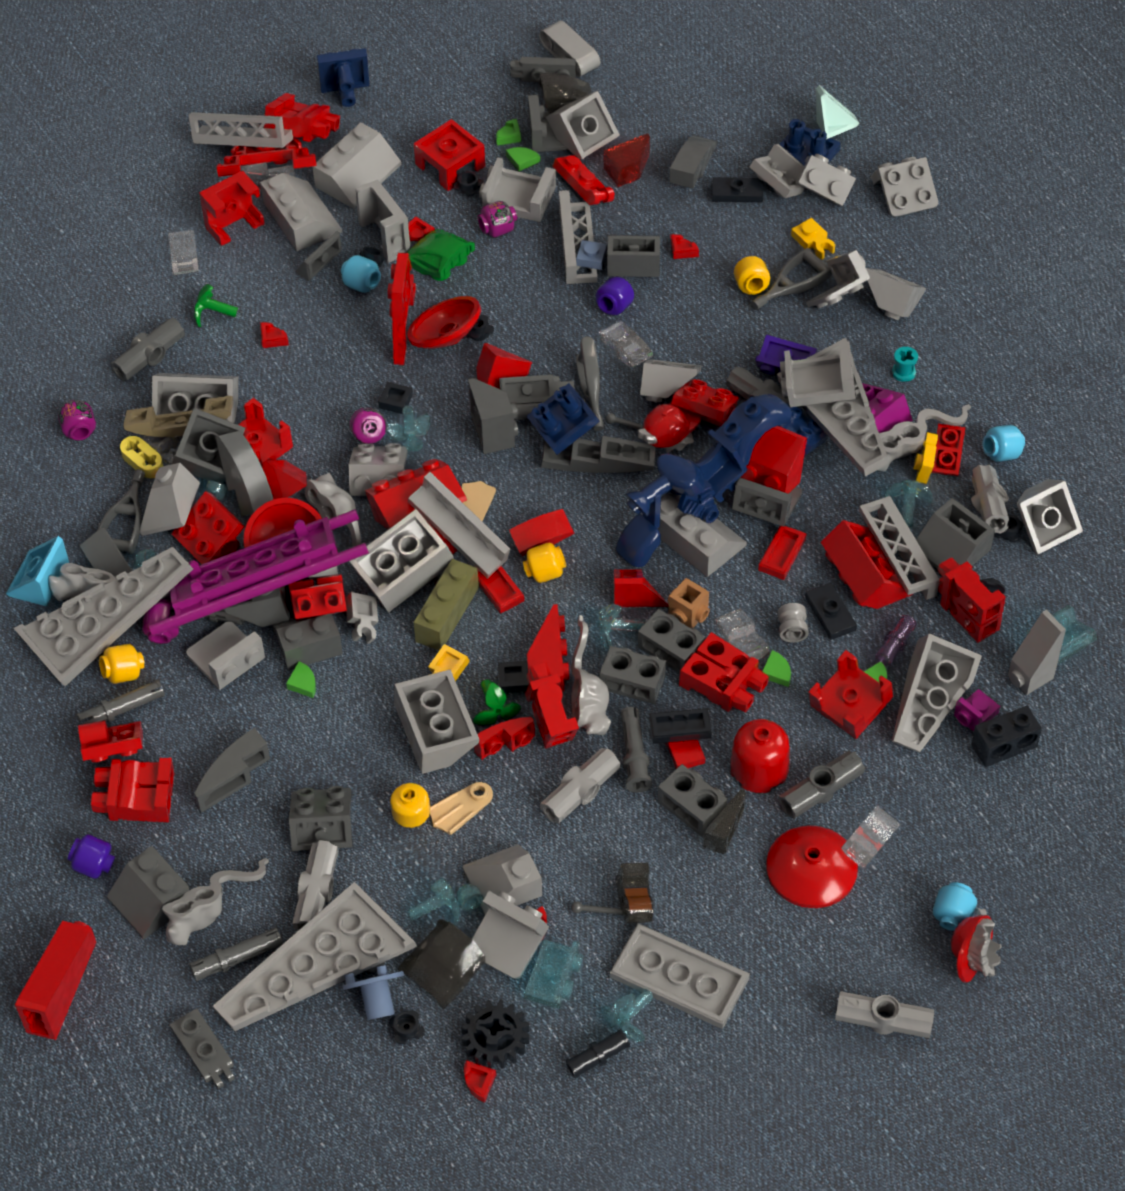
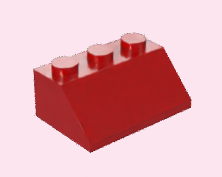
[730,408,807,494]
[365,459,467,530]
[821,520,914,609]

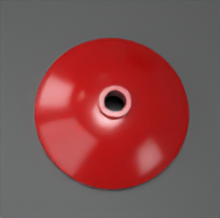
[407,296,481,349]
[244,498,322,573]
[766,825,858,908]

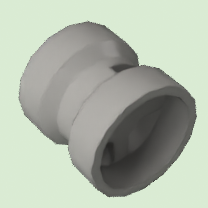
[778,603,808,643]

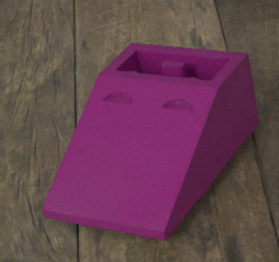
[862,383,913,433]

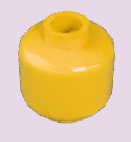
[734,256,770,295]
[523,543,566,583]
[99,644,144,684]
[390,783,430,828]

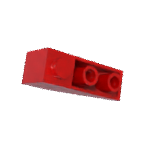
[527,604,569,692]

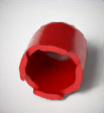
[730,719,790,793]

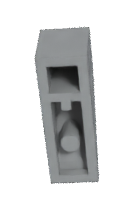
[1008,610,1066,695]

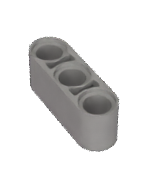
[539,20,600,77]

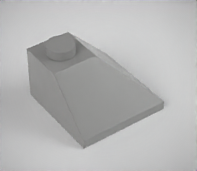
[546,91,620,159]
[866,268,926,320]
[640,359,702,402]
[140,463,200,536]
[1017,479,1083,555]
[462,844,542,915]

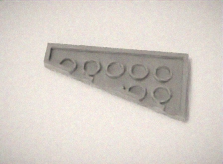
[777,338,889,476]
[14,547,193,686]
[213,882,417,1031]

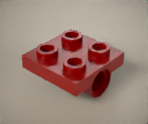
[671,379,739,427]
[171,491,245,565]
[78,720,143,762]

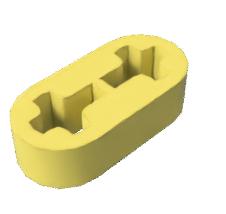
[120,436,163,478]

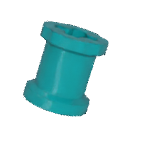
[892,346,918,382]

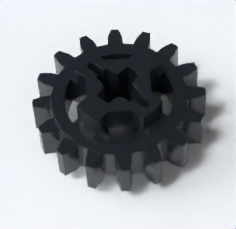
[461,1000,530,1068]

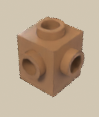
[667,578,710,628]

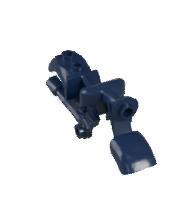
[616,394,792,567]

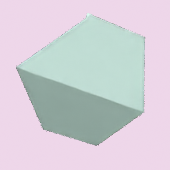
[816,85,859,139]

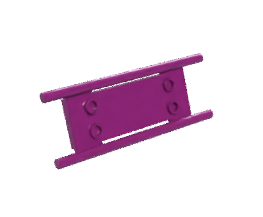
[149,509,369,636]

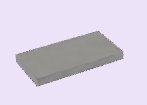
[610,923,750,1029]

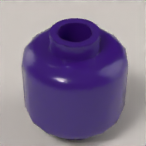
[596,277,634,316]
[67,834,115,879]

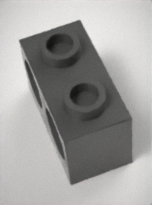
[638,609,705,674]
[600,646,666,704]
[658,764,727,837]

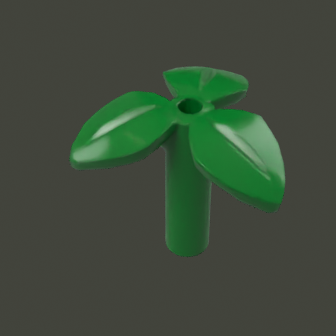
[194,284,238,327]
[473,679,521,725]

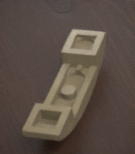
[123,396,233,437]

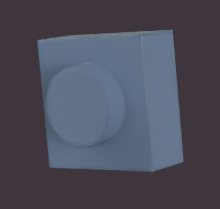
[576,240,607,270]

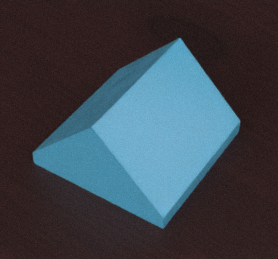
[6,536,69,606]

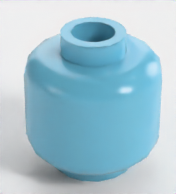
[341,255,381,293]
[982,425,1025,462]
[933,882,977,931]

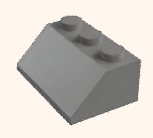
[313,122,401,209]
[260,173,342,251]
[152,373,239,423]
[657,493,747,577]
[349,509,454,613]
[394,670,479,774]

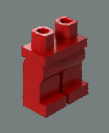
[264,93,340,142]
[938,557,1006,643]
[288,574,347,619]
[679,632,769,713]
[525,662,579,749]
[91,758,175,822]

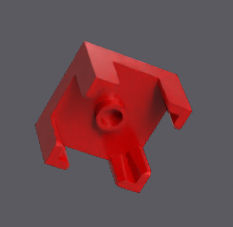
[414,119,486,191]
[199,171,265,246]
[238,398,293,467]
[808,650,893,739]

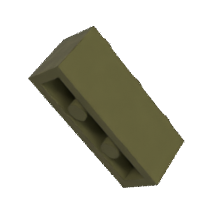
[414,559,479,651]

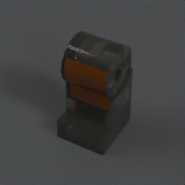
[615,863,653,923]

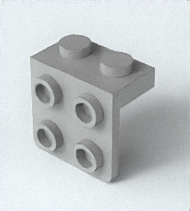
[871,157,938,217]
[806,250,870,309]
[348,443,408,496]
[186,621,265,690]
[467,891,549,979]

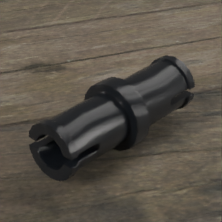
[565,1029,630,1078]

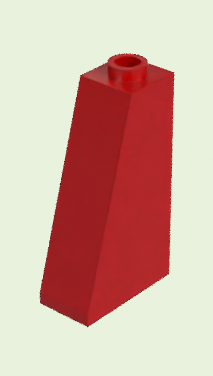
[15,921,96,1040]

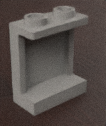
[479,158,556,222]
[355,179,410,263]
[780,341,856,407]

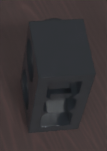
[971,705,1042,768]

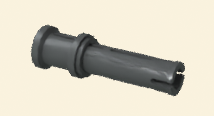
[621,707,652,793]

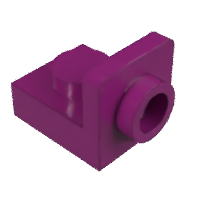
[954,689,1001,731]

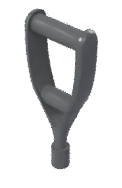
[751,248,833,310]
[576,336,604,431]
[97,469,145,554]

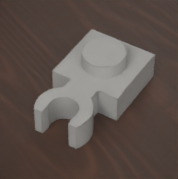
[346,592,378,644]

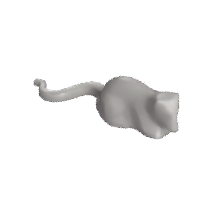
[878,404,971,472]
[305,473,362,547]
[48,563,171,601]
[571,615,611,736]
[162,858,269,945]

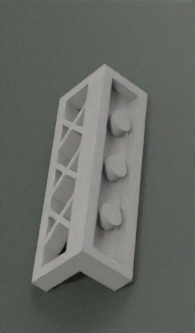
[189,112,293,148]
[559,190,597,284]
[408,472,510,579]
[859,496,940,600]

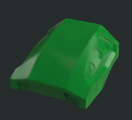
[407,229,475,281]

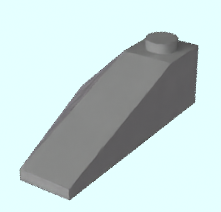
[892,634,982,753]

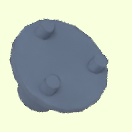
[342,965,404,1020]

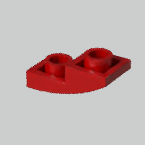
[931,423,966,477]
[509,509,575,556]
[474,717,535,760]

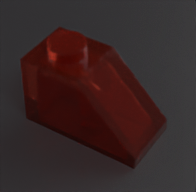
[604,133,650,187]

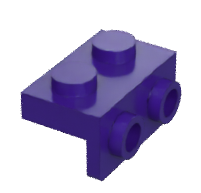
[755,335,818,375]

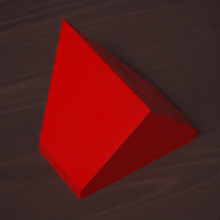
[476,343,532,389]
[262,460,307,499]
[614,569,669,607]

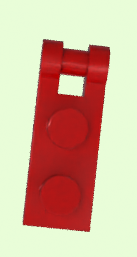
[552,155,615,205]

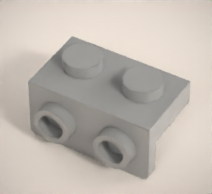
[750,144,805,198]
[796,154,856,206]

